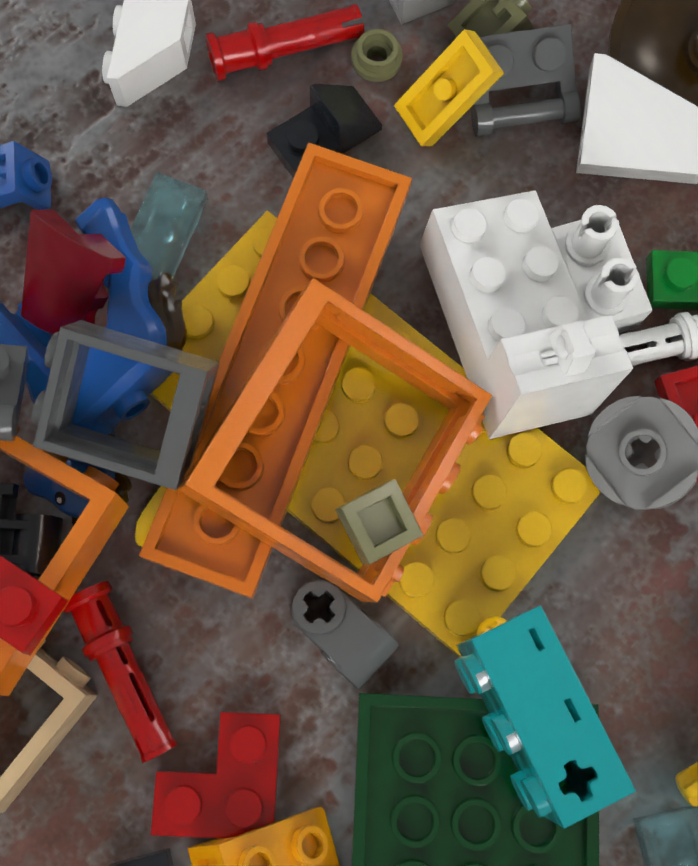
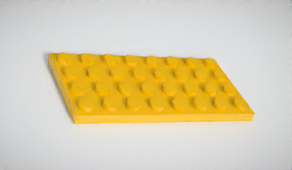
[150,210,601,658]

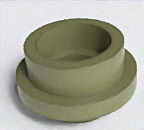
[351,29,403,82]

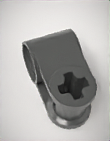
[290,580,399,690]

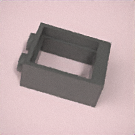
[31,320,220,490]

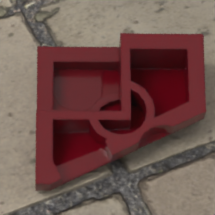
[21,209,126,334]

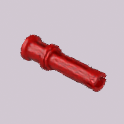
[205,3,364,82]
[63,581,178,764]

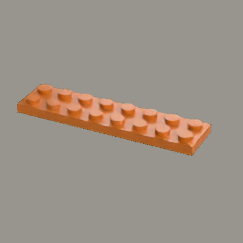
[139,142,412,599]

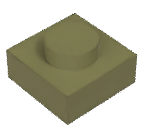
[335,479,424,565]

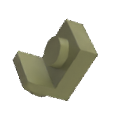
[447,0,534,37]

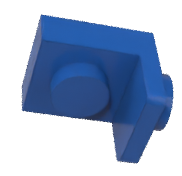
[0,141,52,210]

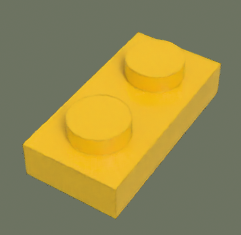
[394,29,504,146]

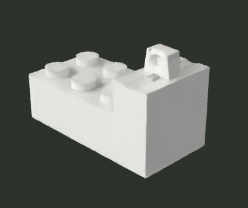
[419,190,633,439]

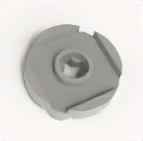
[585,396,698,510]

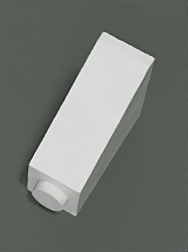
[576,53,698,184]

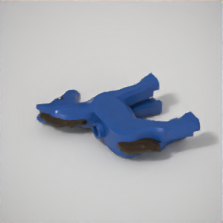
[0,197,187,526]

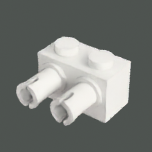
[551,205,652,333]

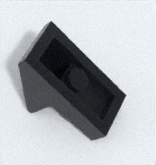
[266,84,382,179]

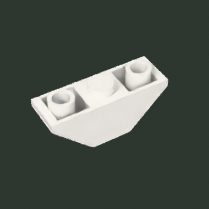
[102,0,196,107]

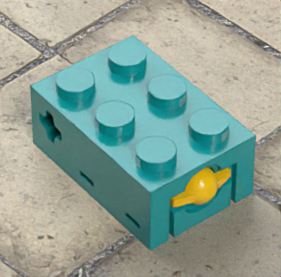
[454,605,636,829]

